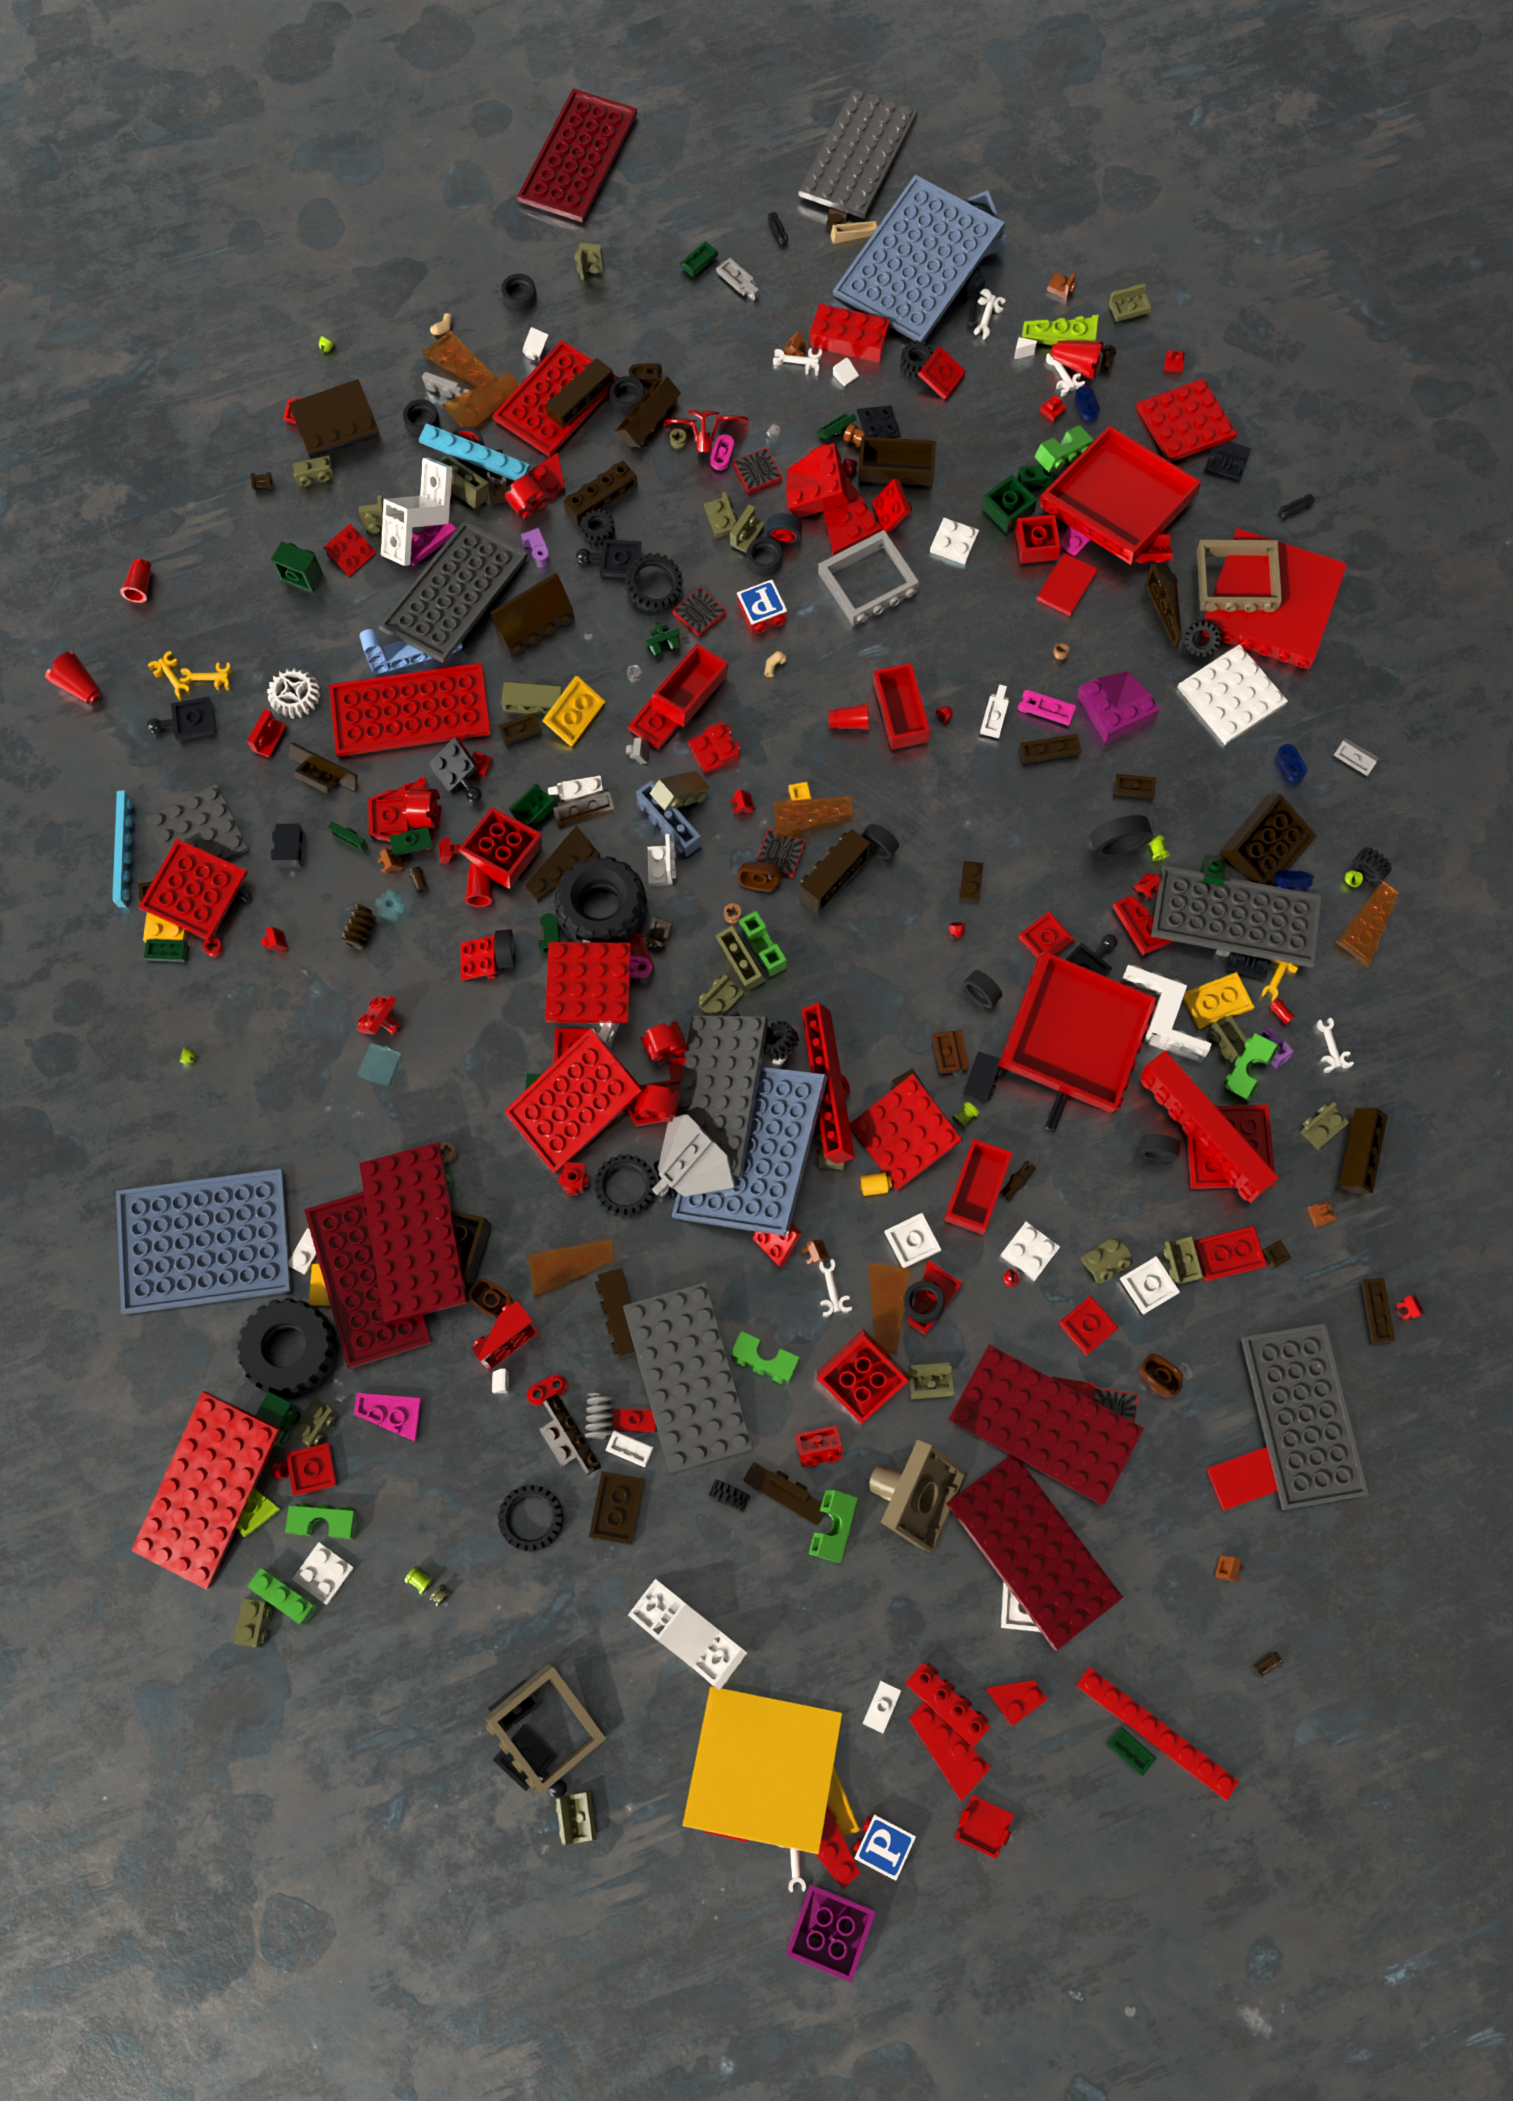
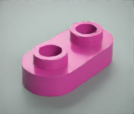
[710,434,734,470]
[630,956,652,979]

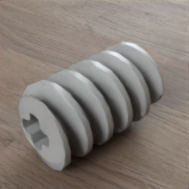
[585,1393,614,1439]

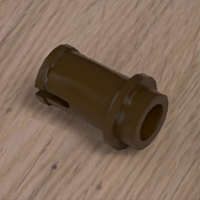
[1100,345,1116,371]
[409,867,429,893]
[1253,1651,1284,1678]

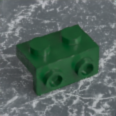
[509,783,558,829]

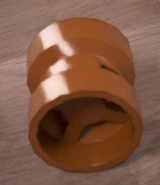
[843,423,865,448]

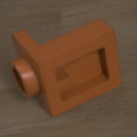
[1047,272,1077,299]

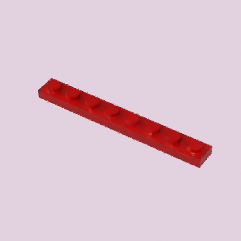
[1075,1667,1240,1801]

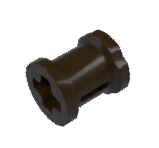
[250,472,273,490]

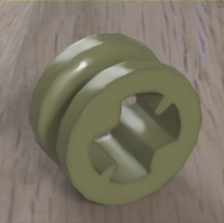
[670,429,686,448]
[429,1584,451,1607]

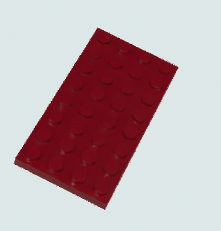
[517,88,638,222]
[359,1142,468,1324]
[304,1192,431,1369]
[948,1344,1144,1506]
[946,1455,1124,1651]

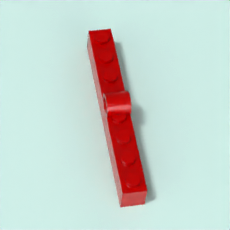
[801,1002,855,1164]

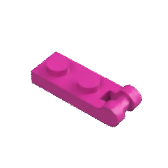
[1018,690,1076,726]

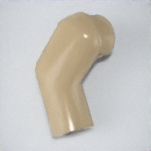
[430,313,453,336]
[764,651,787,677]

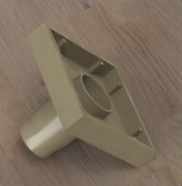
[869,1440,967,1554]

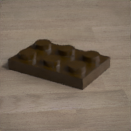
[589,1471,645,1545]

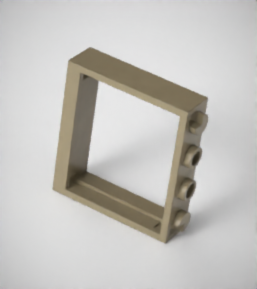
[1197,540,1282,612]
[484,1664,606,1794]

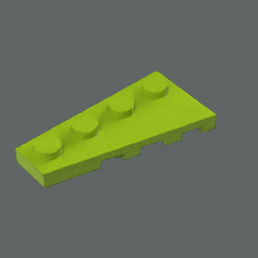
[1022,315,1099,345]
[237,1488,281,1538]

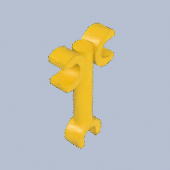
[148,651,191,700]
[180,662,232,690]
[1261,960,1298,1001]

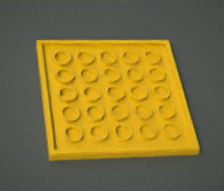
[683,1686,842,1854]

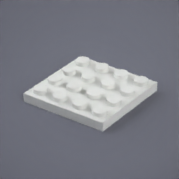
[1177,644,1288,745]

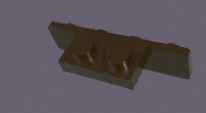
[289,742,358,793]
[540,1394,601,1475]
[743,1462,825,1525]

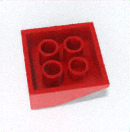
[786,443,849,518]
[459,807,542,889]
[471,1301,540,1371]
[817,1328,909,1424]

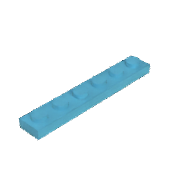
[419,423,530,481]
[113,790,133,908]

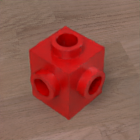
[558,1162,589,1195]

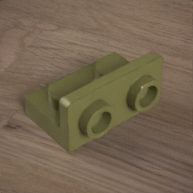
[575,243,605,280]
[293,455,334,486]
[704,491,738,538]
[730,505,765,553]
[699,974,744,1016]
[1300,1101,1349,1150]
[290,1397,337,1447]
[233,1598,272,1648]

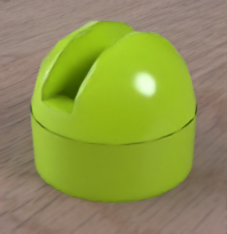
[319,336,335,352]
[1345,870,1363,887]
[180,1047,197,1064]

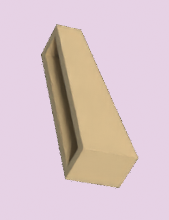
[831,221,878,244]

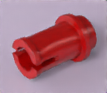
[1269,998,1296,1025]

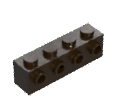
[545,358,615,429]
[615,376,681,448]
[563,460,638,526]
[1340,1108,1388,1194]
[595,1268,636,1359]

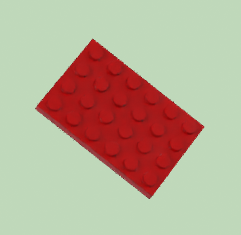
[492,340,619,457]
[504,1028,644,1173]

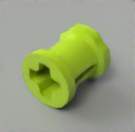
[1148,835,1170,861]
[952,1102,979,1129]
[405,1565,434,1595]

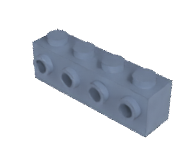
[636,780,702,857]

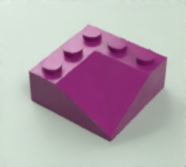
[1077,672,1160,744]
[786,1884,876,1983]

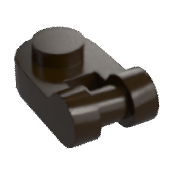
[629,363,662,384]

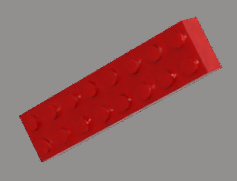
[1140,1051,1278,1203]

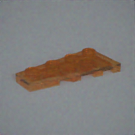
[422,331,497,391]
[443,372,520,428]
[773,796,853,839]
[1336,881,1399,967]
[527,1239,614,1297]
[868,1262,910,1354]

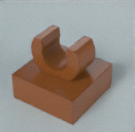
[783,332,807,356]
[378,848,404,873]
[1307,1200,1337,1228]
[802,1240,830,1264]
[1215,1555,1244,1582]

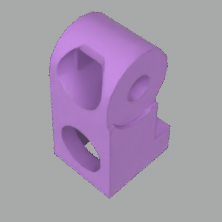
[521,528,550,568]
[1258,1027,1294,1069]

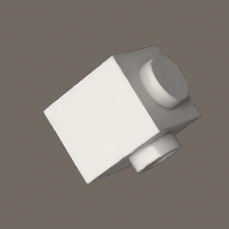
[523,327,548,360]

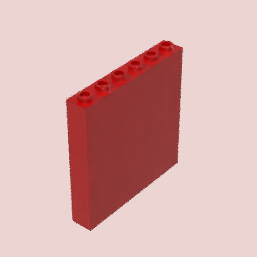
[1040,425,1201,565]
[1199,528,1347,669]
[998,951,1156,1113]

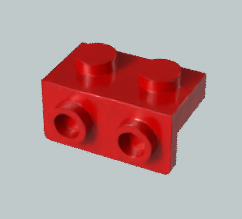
[1134,533,1173,563]

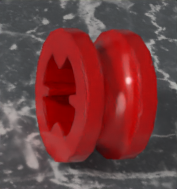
[203,937,223,957]

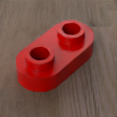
[527,1374,568,1406]

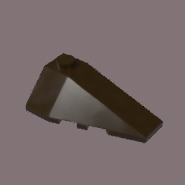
[1145,563,1182,648]

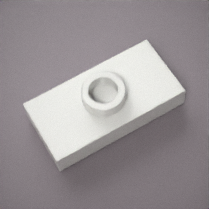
[605,1430,653,1467]
[863,1681,901,1733]

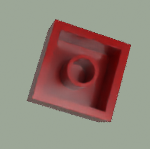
[1015,515,1061,564]

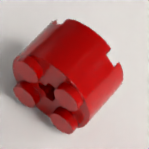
[505,474,548,520]
[403,789,442,828]
[640,1021,688,1065]
[635,1085,680,1122]

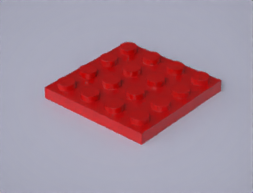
[1136,378,1237,462]
[138,839,248,941]
[545,942,631,1023]
[850,1074,963,1191]
[1186,1104,1276,1189]

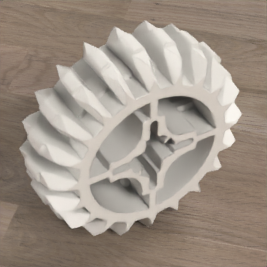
[267,667,320,719]

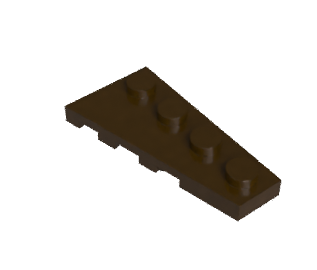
[525,825,601,903]

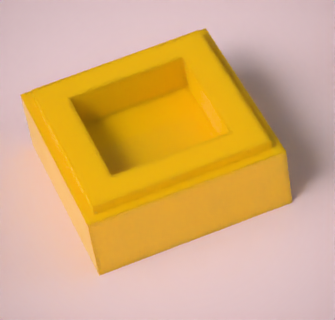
[788,781,812,806]

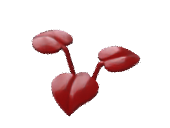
[664,410,749,452]

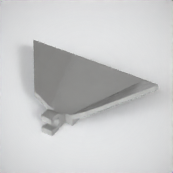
[652,1115,736,1197]

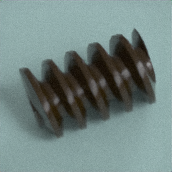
[338,904,376,948]

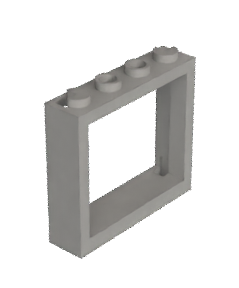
[818,530,919,626]

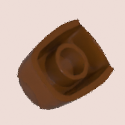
[737,862,782,892]
[468,1279,513,1319]
[1138,1354,1183,1399]

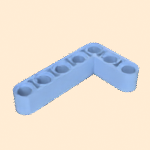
[360,629,462,674]

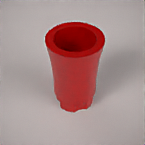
[120,558,151,603]
[829,703,869,730]
[464,862,492,907]

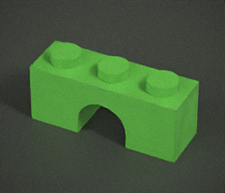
[1035,425,1094,472]
[739,911,787,978]
[1224,1033,1280,1102]
[730,1331,800,1385]
[808,1489,858,1563]
[285,1502,358,1539]
[247,1568,319,1625]

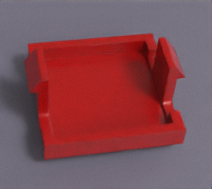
[954,1795,1014,1859]

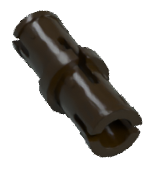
[1000,1161,1036,1201]

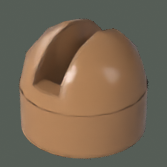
[1053,643,1070,660]

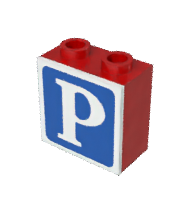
[737,580,787,634]
[852,1813,916,1881]

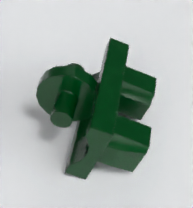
[645,622,681,657]

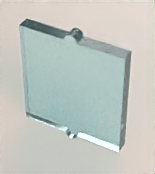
[357,1043,402,1086]

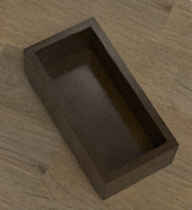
[858,436,936,486]

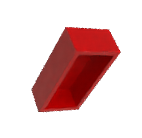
[810,303,890,363]
[651,644,729,727]
[873,663,930,750]
[944,1139,1013,1235]

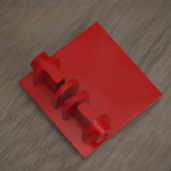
[323,523,376,577]
[461,935,498,981]

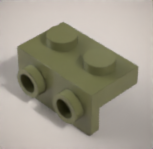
[1109,284,1152,322]
[359,495,384,533]
[1209,1016,1247,1063]
[1081,1236,1133,1285]
[1163,1236,1204,1284]
[908,1362,954,1399]
[556,1791,597,1845]

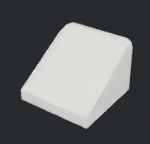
[1014,337,1037,359]
[833,357,859,387]
[492,1369,509,1393]

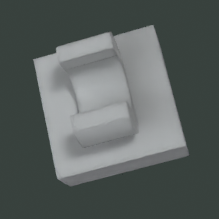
[626,738,649,764]

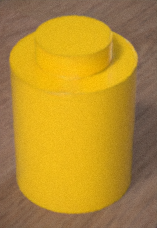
[860,1172,892,1196]

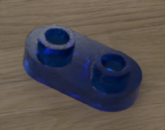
[1075,386,1100,421]
[1277,744,1307,782]
[1273,870,1314,889]

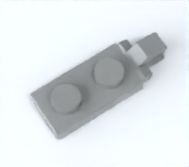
[716,258,759,301]
[422,372,473,404]

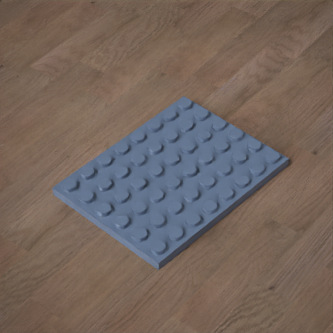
[832,175,1005,344]
[672,1067,828,1237]
[116,1169,291,1315]

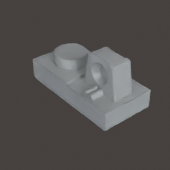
[1334,738,1379,776]

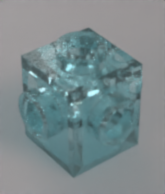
[375,890,405,922]

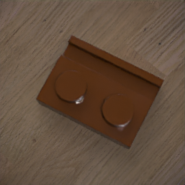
[932,1029,969,1075]

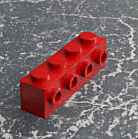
[905,1663,991,1748]

